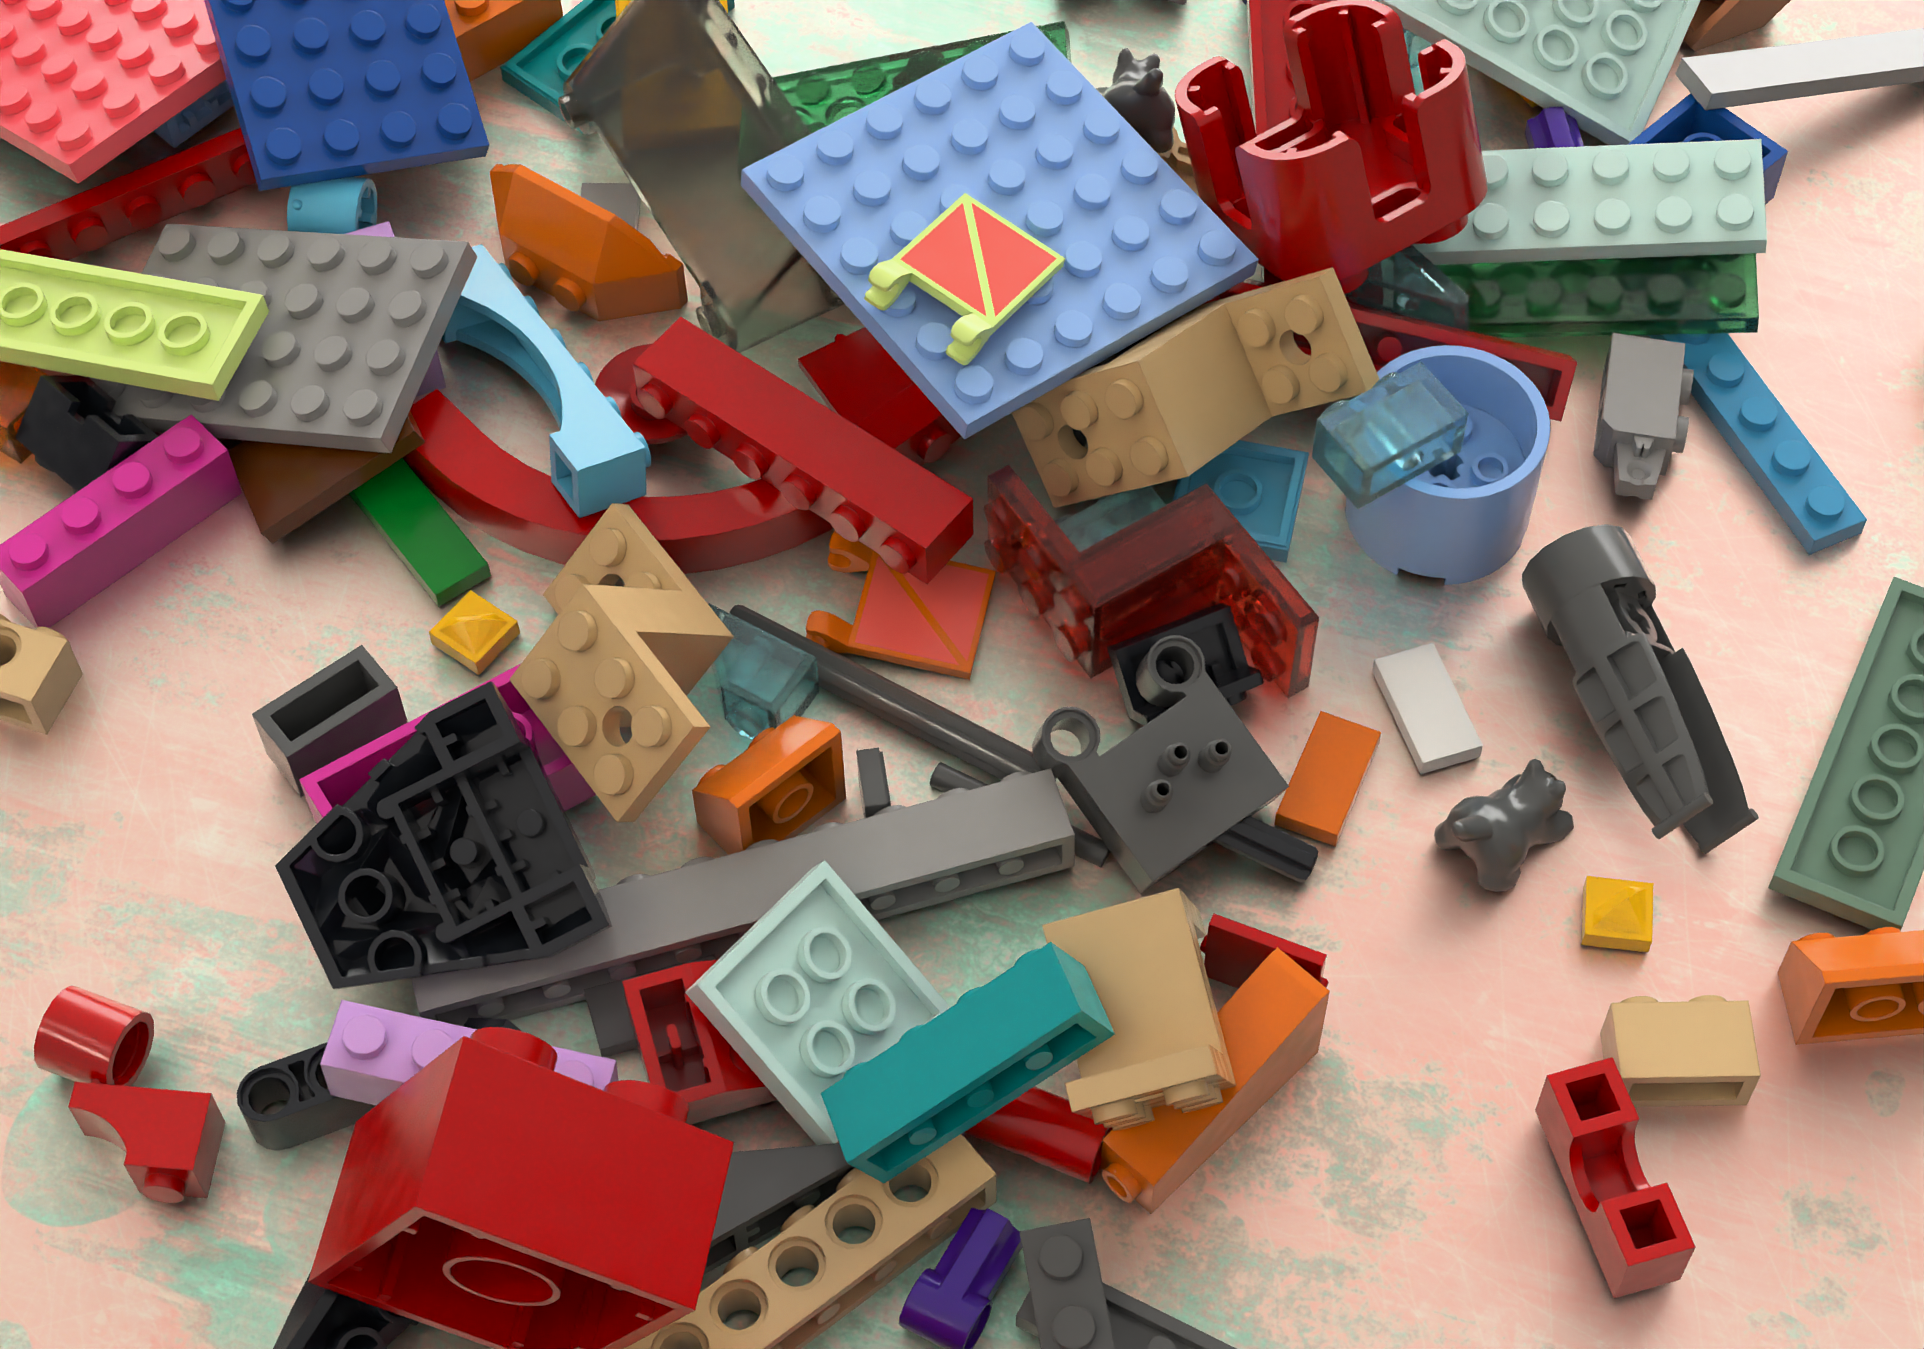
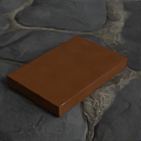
[228,411,425,544]

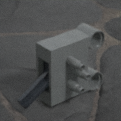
[1032,635,1318,894]

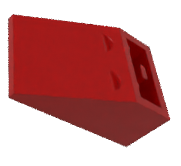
[622,960,777,1125]

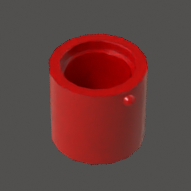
[34,985,154,1086]

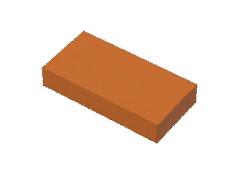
[1274,711,1381,847]

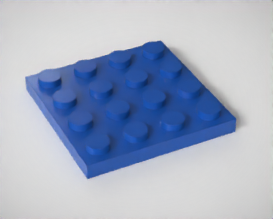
[204,0,489,191]

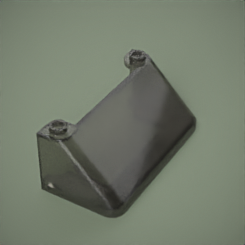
[558,0,845,353]

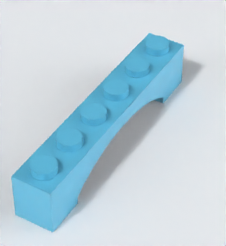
[442,244,651,518]

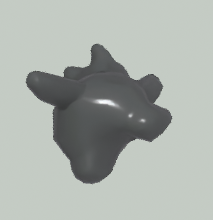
[1096,48,1175,153]
[1434,759,1574,892]

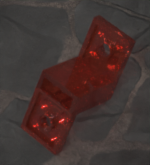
[984,465,1319,698]

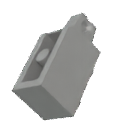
[1593,333,1694,500]

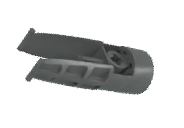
[1522,524,1759,854]

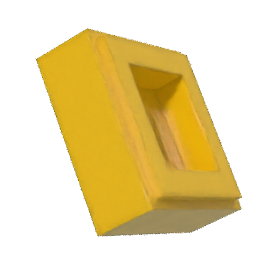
[429,590,520,675]
[1581,876,1654,952]

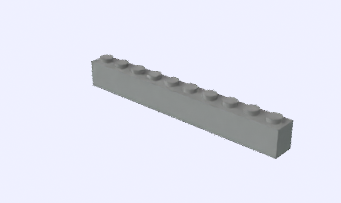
[411,768,1075,1026]

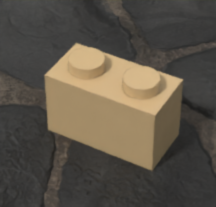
[1600,995,1761,1107]

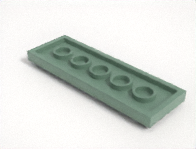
[1768,577,1924,931]

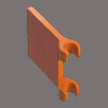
[806,531,996,680]

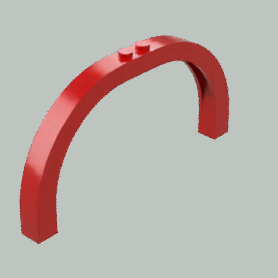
[403,52,961,574]

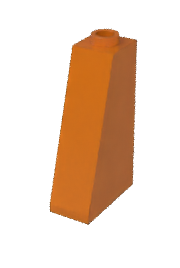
[1100,947,1330,1214]

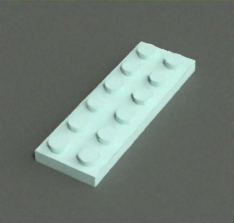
[1401,139,1767,266]

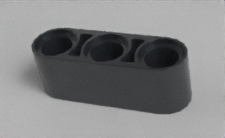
[236,1042,376,1150]

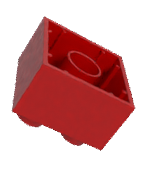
[308,1027,734,1349]

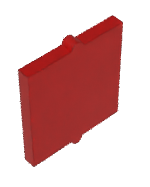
[798,327,914,425]
[1200,913,1329,989]

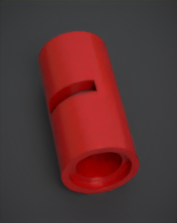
[963,1086,1113,1184]

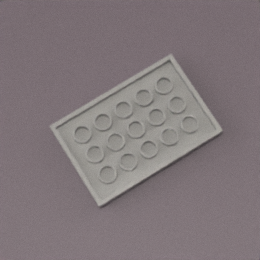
[89,224,477,453]

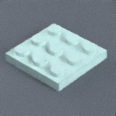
[685,860,951,1145]

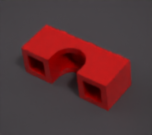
[1535,1057,1696,1299]

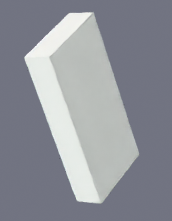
[1372,643,1483,775]

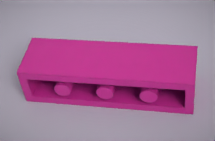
[0,414,242,628]

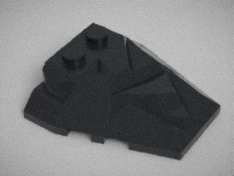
[275,681,612,989]

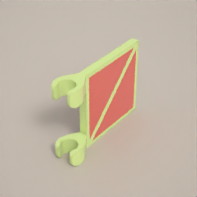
[864,193,1065,365]

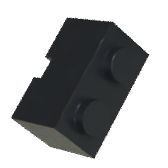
[15,375,158,494]

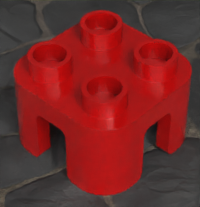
[1174,0,1488,294]

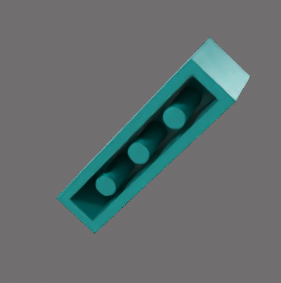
[821,942,1115,1183]

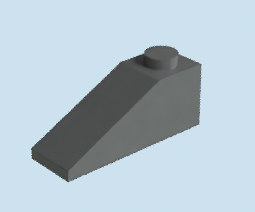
[704,1143,855,1275]

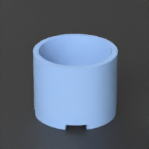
[1345,345,1550,585]

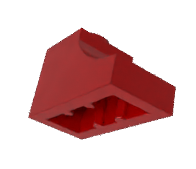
[68,1082,225,1203]

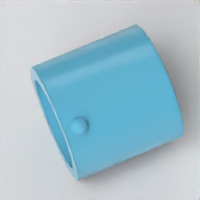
[287,177,378,234]

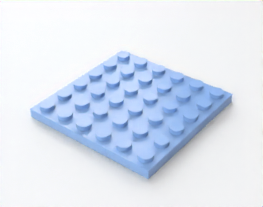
[740,22,1259,440]

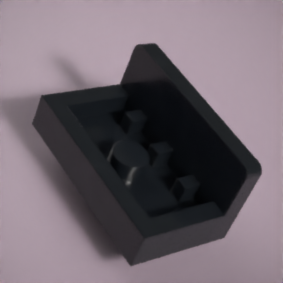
[1107,603,1264,725]

